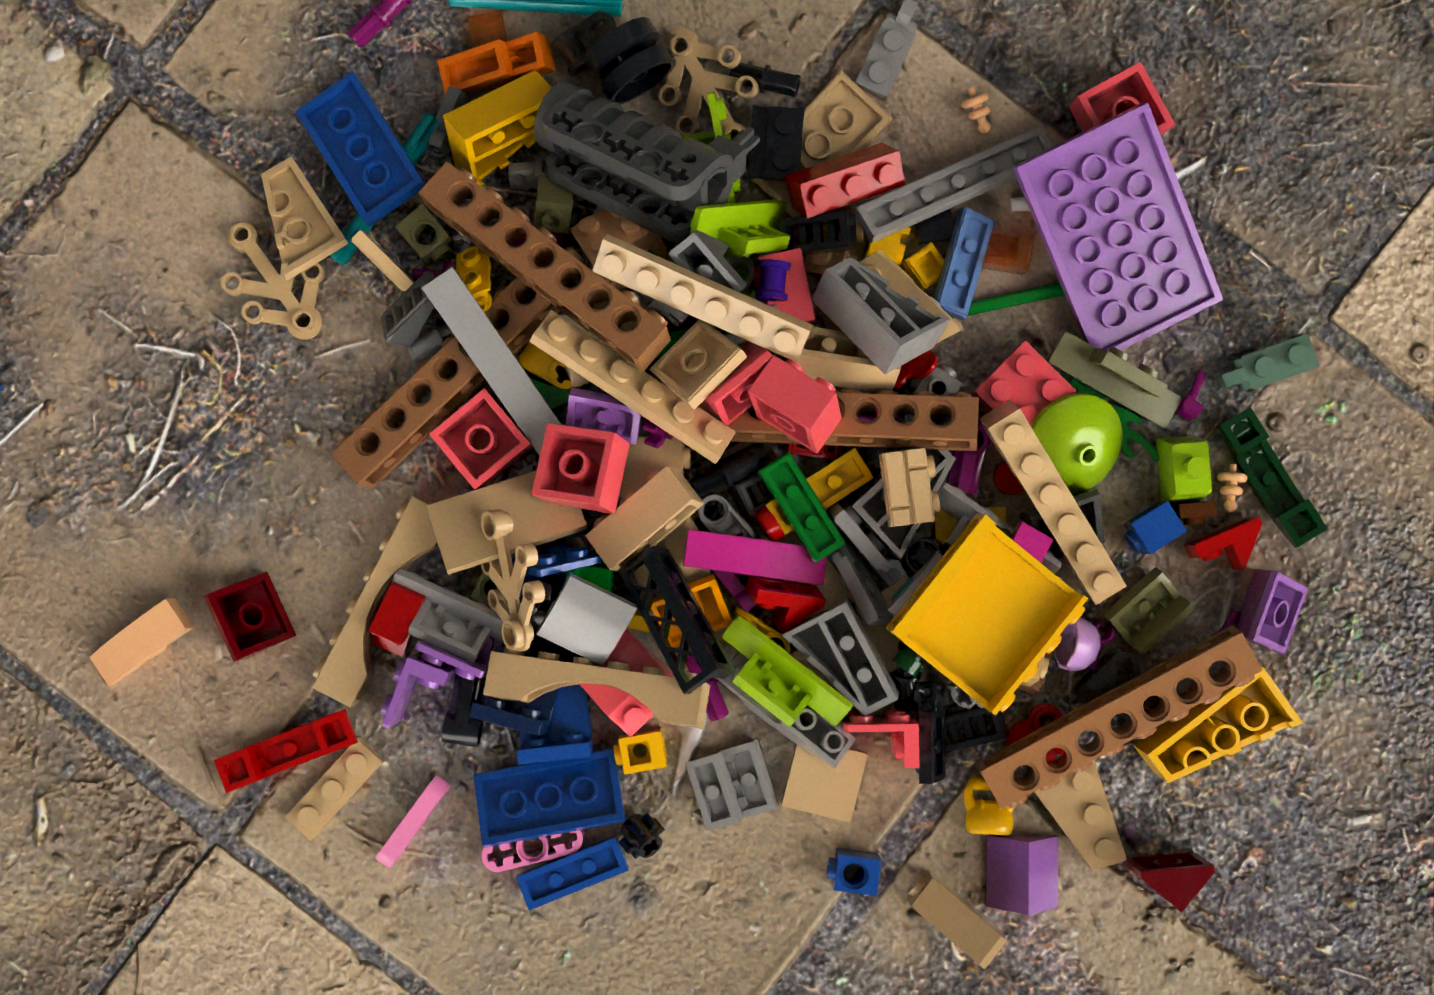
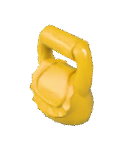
[963,776,1015,836]

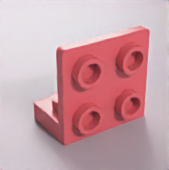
[841,710,920,768]

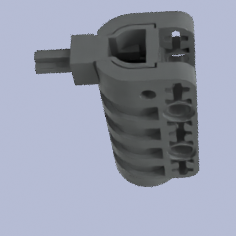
[534,80,760,243]

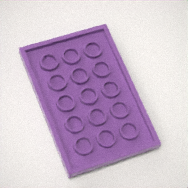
[1012,102,1223,351]

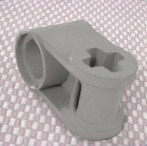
[697,493,759,539]

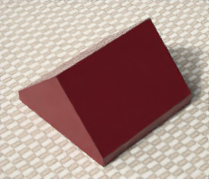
[204,572,297,662]
[1123,851,1215,913]

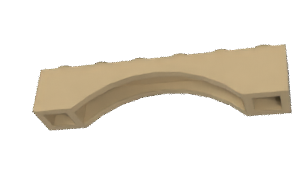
[979,400,1127,605]
[312,496,439,707]
[483,647,710,729]

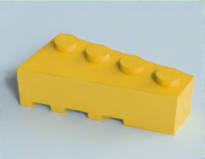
[1133,665,1303,783]

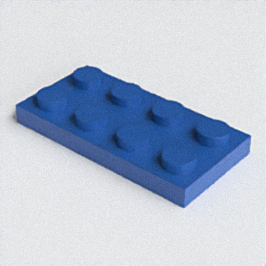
[295,71,426,226]
[473,749,626,848]

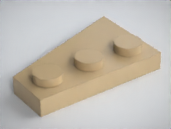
[261,156,348,281]
[1034,760,1127,871]

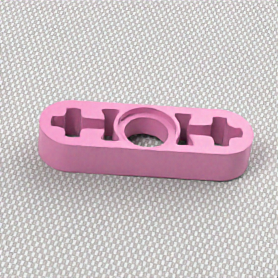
[375,774,451,869]
[481,829,584,872]

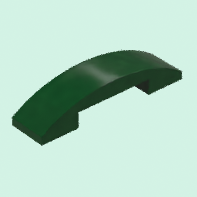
[1219,407,1328,548]

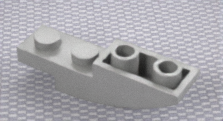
[717,651,856,768]

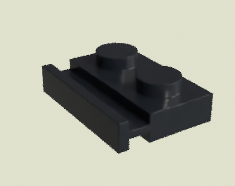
[748,105,804,181]

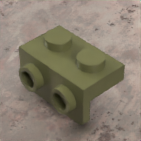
[1103,567,1194,655]

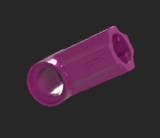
[946,423,990,494]

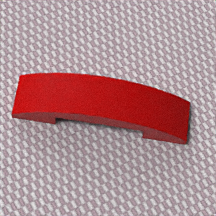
[214,709,358,793]

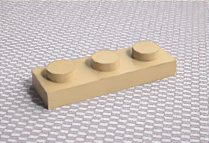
[284,737,386,842]

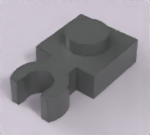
[429,86,473,155]

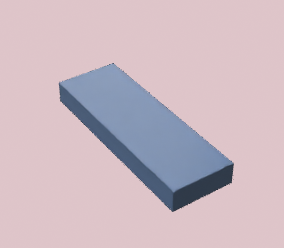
[933,207,995,320]

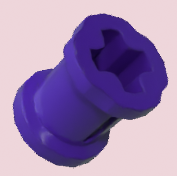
[755,259,791,302]

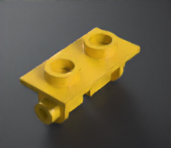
[456,246,492,312]

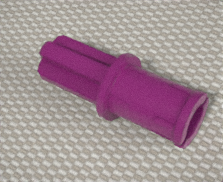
[348,0,412,47]
[686,656,729,722]

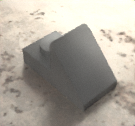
[667,230,747,293]

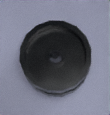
[583,17,676,105]

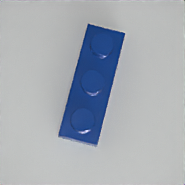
[516,835,629,910]

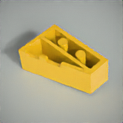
[443,70,552,187]

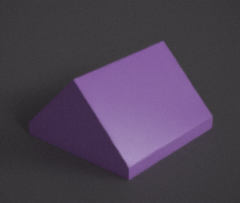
[1234,569,1308,655]
[985,834,1058,915]

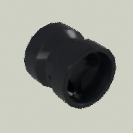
[906,536,946,572]

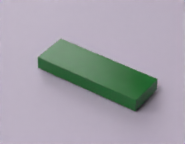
[757,452,846,563]

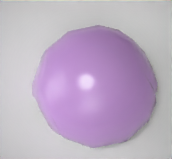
[1054,618,1100,671]

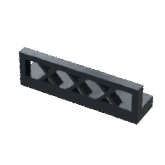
[618,545,735,694]

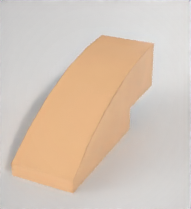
[89,598,194,686]

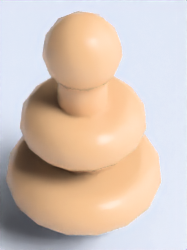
[961,87,991,134]
[1217,464,1248,512]

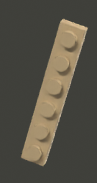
[592,234,813,362]
[529,310,736,464]

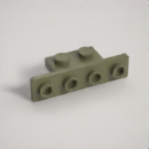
[1047,331,1182,428]

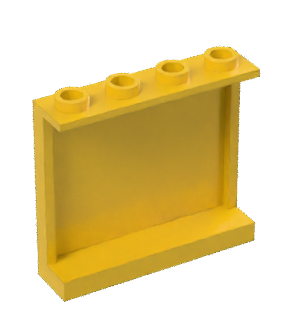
[886,513,1089,716]

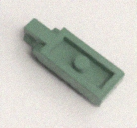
[1216,333,1320,392]

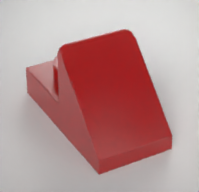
[1184,517,1263,571]
[746,575,826,633]
[369,582,426,657]

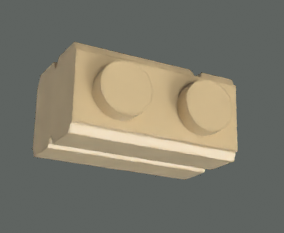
[879,448,940,527]

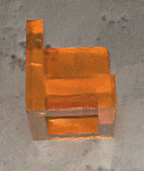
[981,232,1035,275]

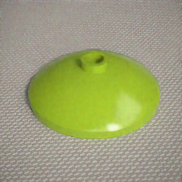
[1031,393,1123,495]

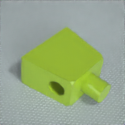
[1156,435,1212,504]

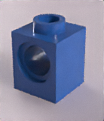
[1123,501,1187,554]
[826,848,882,896]

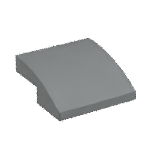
[536,572,637,666]
[685,738,779,831]

